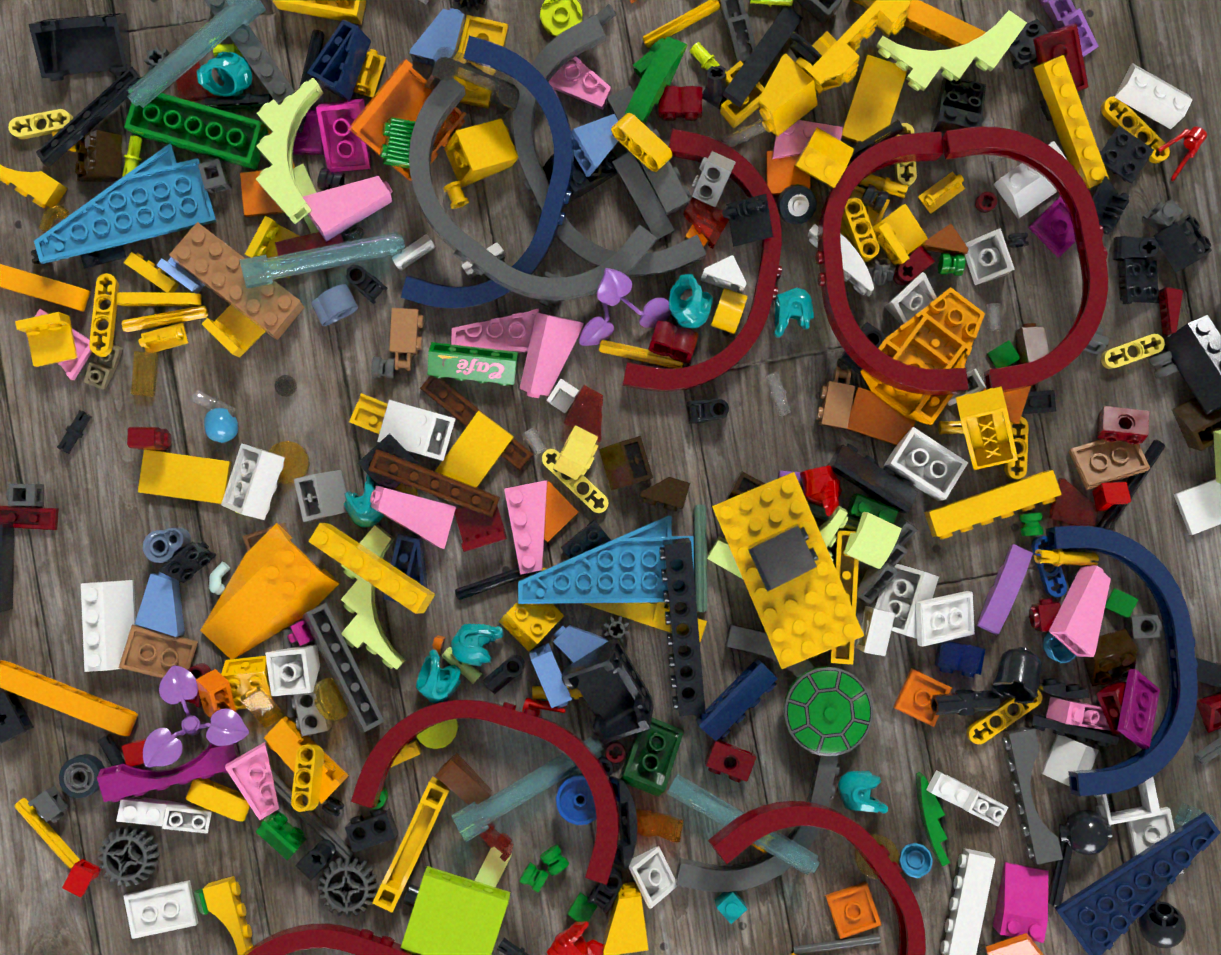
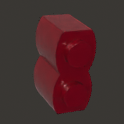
[659,86,703,121]
[648,321,699,363]
[127,427,172,450]

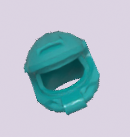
[196,52,253,96]
[669,274,713,328]
[773,288,814,338]
[344,474,385,527]
[451,624,504,667]
[416,649,461,703]
[838,770,888,813]

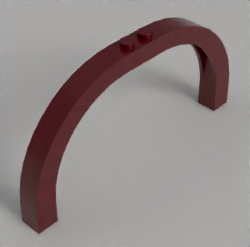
[942,126,1108,392]
[623,129,782,392]
[815,132,969,395]
[351,700,619,885]
[708,801,926,955]
[243,924,421,955]

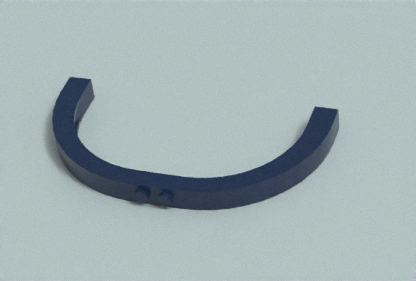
[401,36,574,308]
[1046,526,1198,796]

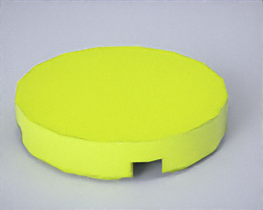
[540,0,583,37]
[416,719,458,749]

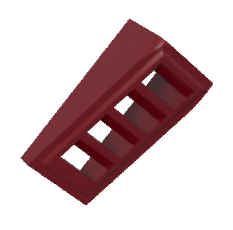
[1158,287,1183,336]

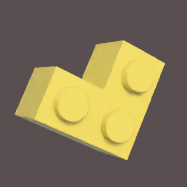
[553,425,598,480]

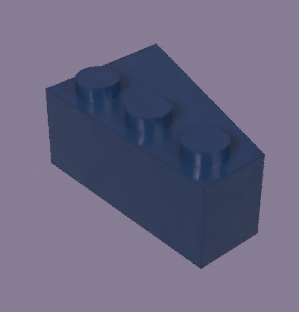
[307,19,371,101]
[383,534,429,608]

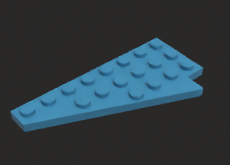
[34,144,217,264]
[518,516,694,604]

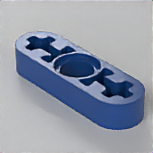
[1031,536,1067,597]

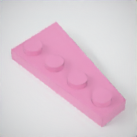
[451,309,539,352]
[504,480,548,574]

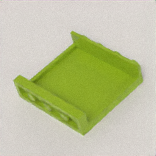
[401,866,511,955]

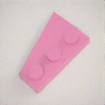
[549,56,612,110]
[772,120,843,159]
[35,309,92,380]
[225,742,279,820]

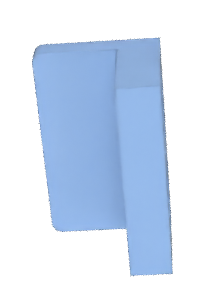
[157,258,205,294]

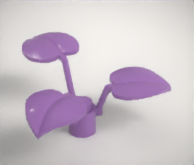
[579,268,671,346]
[143,665,249,768]

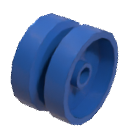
[556,774,597,825]

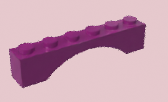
[97,743,240,802]

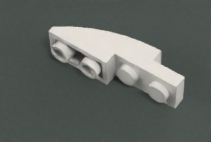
[808,224,874,297]
[926,770,1008,827]
[116,797,212,833]

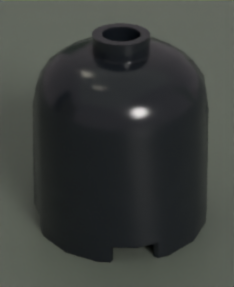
[992,647,1042,704]

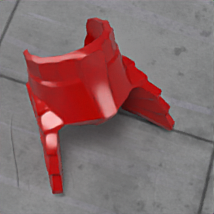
[800,466,842,516]
[547,921,604,955]

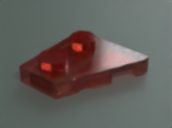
[172,55,223,102]
[683,197,729,249]
[563,385,603,443]
[1049,478,1098,527]
[473,817,514,862]

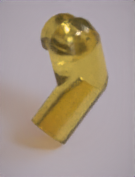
[38,205,69,232]

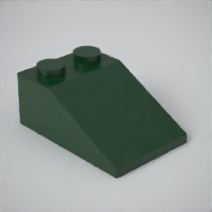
[619,718,684,797]

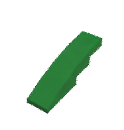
[625,36,688,123]
[916,772,950,867]

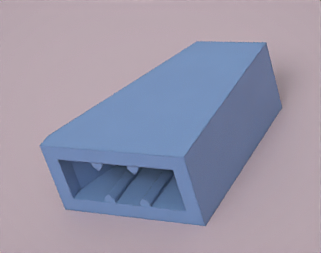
[409,8,466,71]
[572,114,618,177]
[135,572,185,637]
[553,625,610,663]
[529,643,572,708]

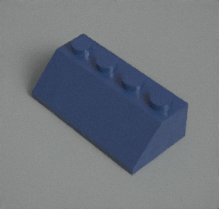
[696,658,778,741]

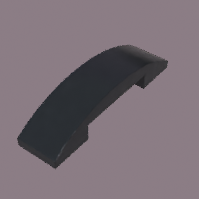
[609,776,637,869]

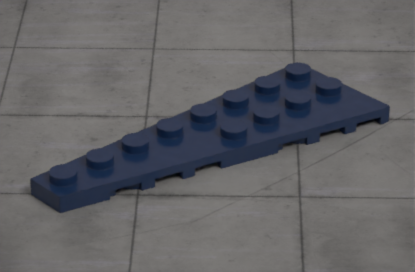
[1055,812,1221,955]

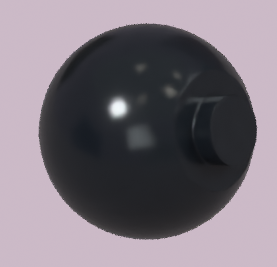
[1059,810,1112,855]
[1139,902,1186,948]

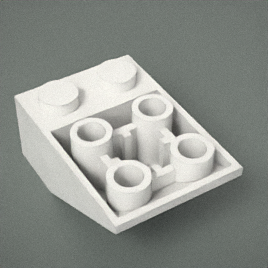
[377,400,455,461]

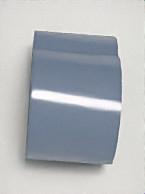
[311,284,358,326]
[143,528,191,563]

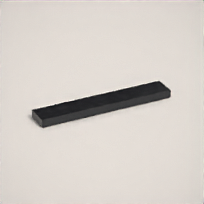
[722,5,803,108]
[36,67,145,168]

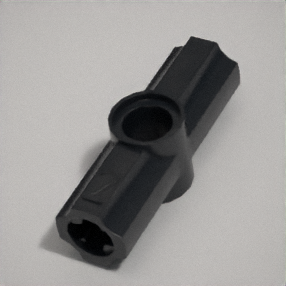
[930,689,1000,716]

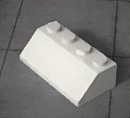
[81,580,136,672]

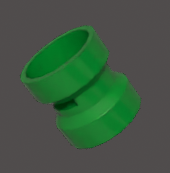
[938,253,965,276]
[1019,513,1044,536]
[540,844,569,876]
[519,862,549,893]

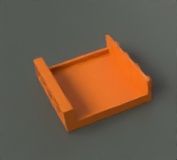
[348,59,467,181]

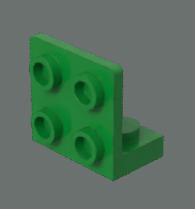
[255,811,307,861]

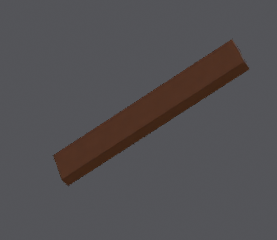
[420,375,534,471]
[368,449,500,518]

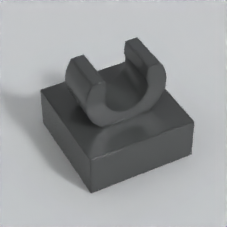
[1084,327,1109,355]

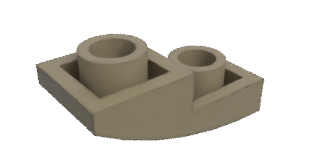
[84,341,123,390]

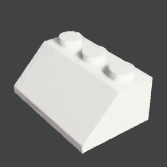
[1114,63,1192,129]
[993,141,1067,219]
[884,427,968,501]
[221,443,285,520]
[875,564,939,639]

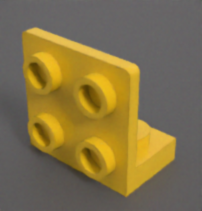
[872,204,928,265]
[245,216,299,278]
[202,305,265,358]
[15,312,78,367]
[498,602,564,651]
[221,656,274,710]

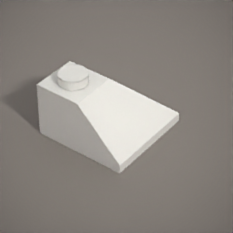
[265,645,320,696]

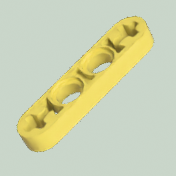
[542,449,608,513]

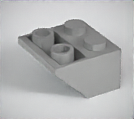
[294,470,348,522]

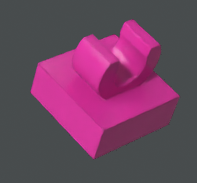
[287,620,314,646]

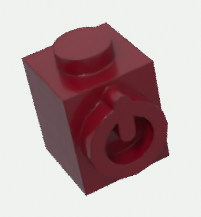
[1029,598,1061,632]

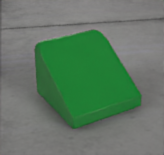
[987,340,1020,368]
[1105,588,1138,618]
[194,888,209,915]
[567,892,597,922]

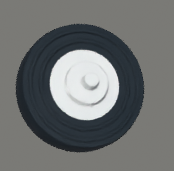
[777,184,817,224]

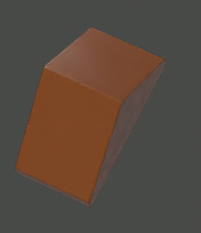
[921,224,968,256]

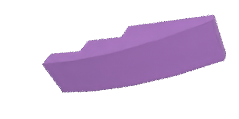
[1039,0,1099,57]
[977,544,1033,635]

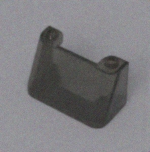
[424,47,520,119]

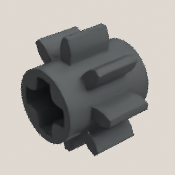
[144,46,174,76]
[868,258,896,285]
[604,616,630,642]

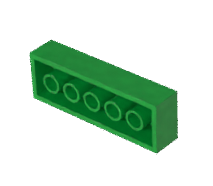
[124,86,268,170]

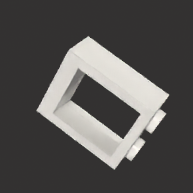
[1094,777,1161,825]

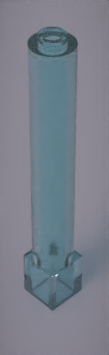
[127,0,266,108]
[239,232,405,289]
[451,737,604,842]
[667,774,820,875]

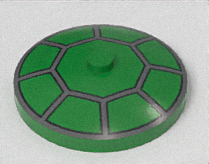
[783,666,873,756]

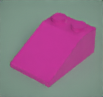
[316,99,371,172]
[993,862,1048,943]

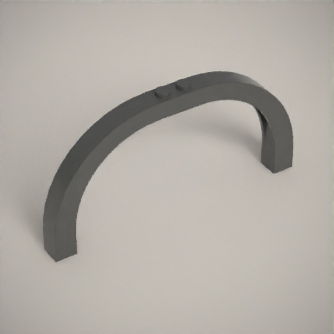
[514,15,707,276]
[409,74,657,301]
[675,624,840,892]

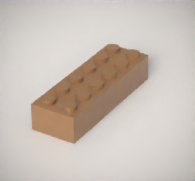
[169,222,304,340]

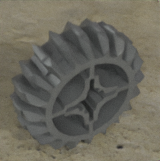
[98,825,160,887]
[318,856,378,917]

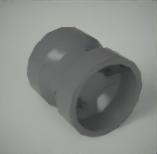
[1149,351,1178,379]
[371,356,397,379]

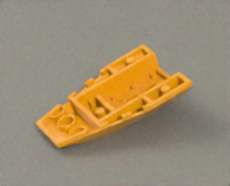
[860,287,985,425]
[200,523,340,659]

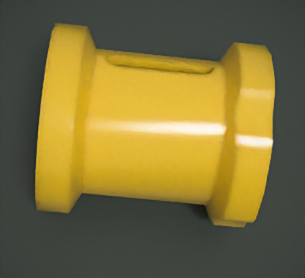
[443,181,469,209]

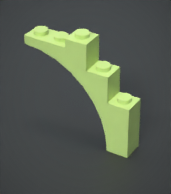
[876,10,1027,91]
[256,78,324,224]
[707,506,849,579]
[341,525,406,669]

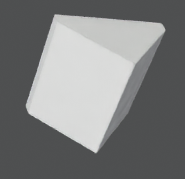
[965,228,1015,285]
[701,255,746,293]
[885,272,937,325]
[856,606,895,656]
[1041,735,1099,786]
[629,846,678,909]

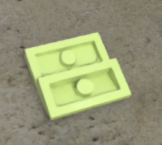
[844,512,902,569]

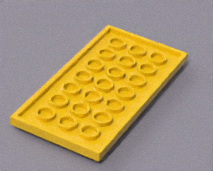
[712,472,864,669]

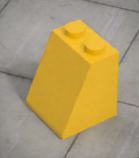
[758,53,818,137]
[444,118,518,188]
[794,127,854,188]
[603,882,648,955]

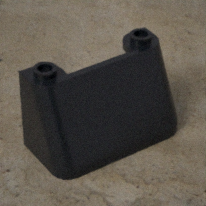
[29,13,132,82]
[562,639,654,744]

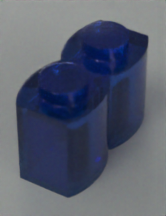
[934,641,986,678]

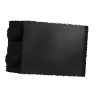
[748,524,819,592]

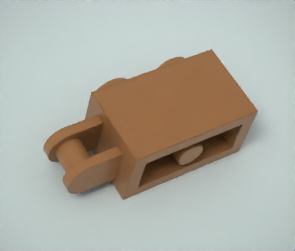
[389,308,424,371]
[816,366,855,430]

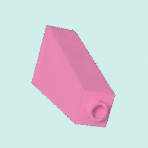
[303,176,393,242]
[519,312,584,398]
[370,486,456,549]
[1049,565,1111,657]

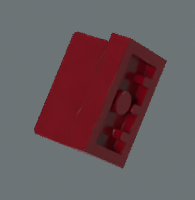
[454,505,508,552]

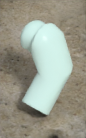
[209,561,230,595]

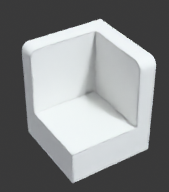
[547,379,579,413]

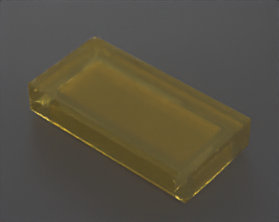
[131,351,158,397]
[241,686,284,728]

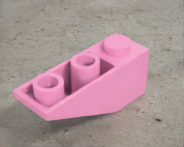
[1046,696,1110,731]

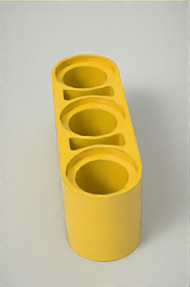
[611,113,672,172]
[842,198,880,262]
[291,745,324,812]
[186,777,250,821]

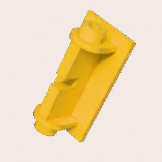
[353,49,386,98]
[918,171,965,214]
[139,322,189,355]

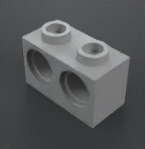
[692,151,736,207]
[291,685,332,736]

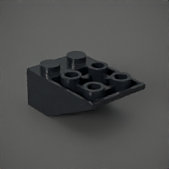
[931,77,986,137]
[542,150,618,202]

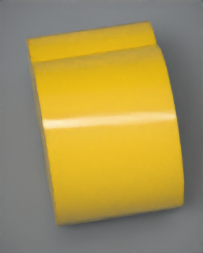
[711,288,748,334]

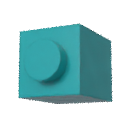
[714,891,748,924]

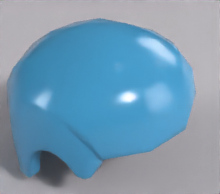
[204,408,239,443]
[1043,632,1076,663]
[898,843,933,878]

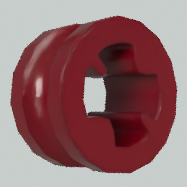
[975,191,997,213]
[606,742,625,763]

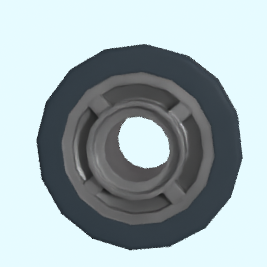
[59,754,105,798]

